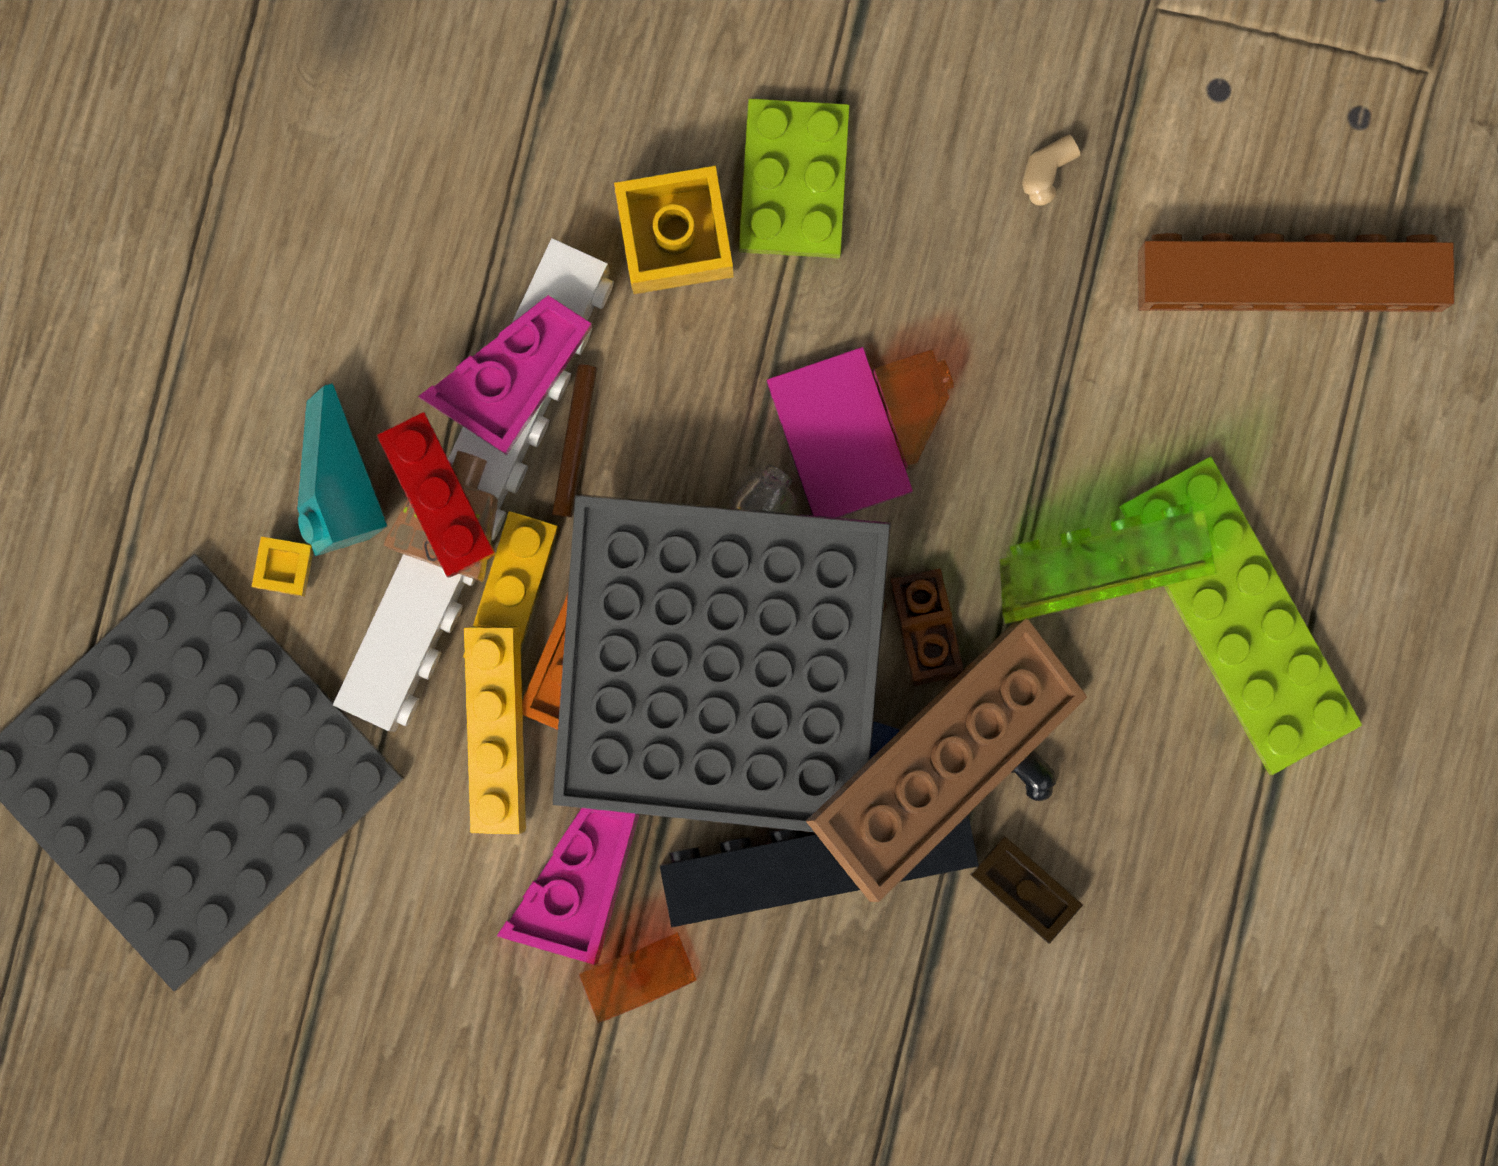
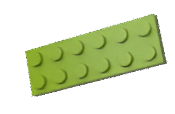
[1119,456,1363,775]

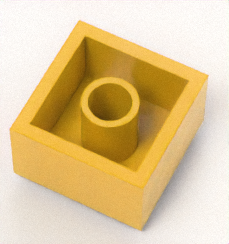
[614,166,734,294]

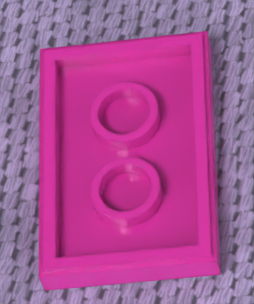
[766,347,913,518]

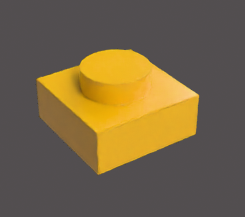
[251,536,313,597]

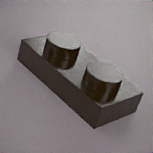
[970,836,1083,944]

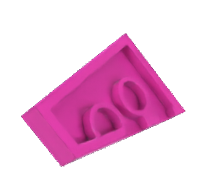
[418,295,593,455]
[497,808,640,965]

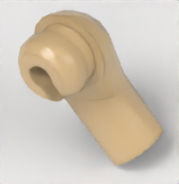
[1022,134,1081,206]

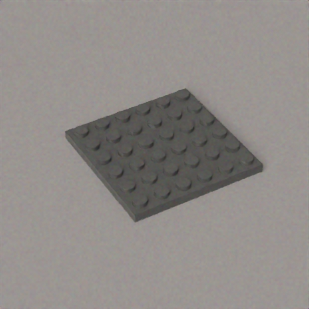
[552,494,891,832]
[0,554,405,991]

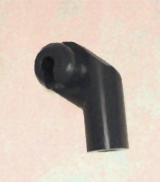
[1011,750,1056,801]

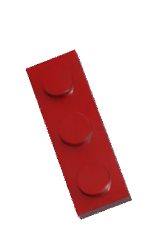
[377,412,496,578]

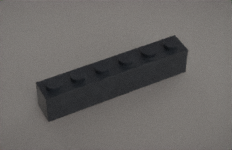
[659,815,979,928]

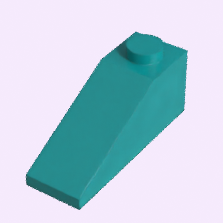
[297,383,387,556]

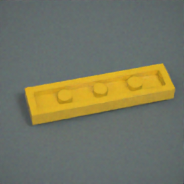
[464,626,526,834]

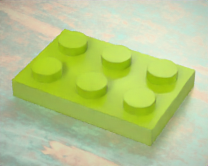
[739,99,849,258]

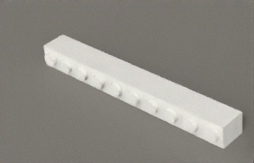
[333,238,614,732]

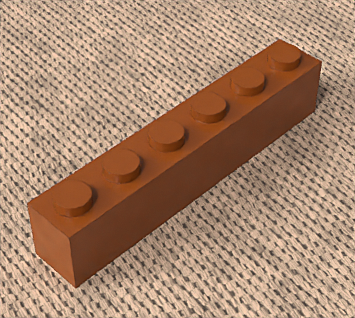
[1138,233,1454,312]

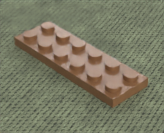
[806,617,1087,902]

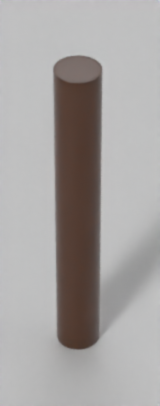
[552,364,597,518]

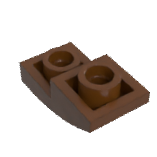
[891,568,964,686]

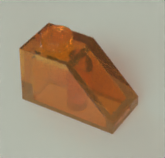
[873,349,954,471]
[579,932,697,1023]

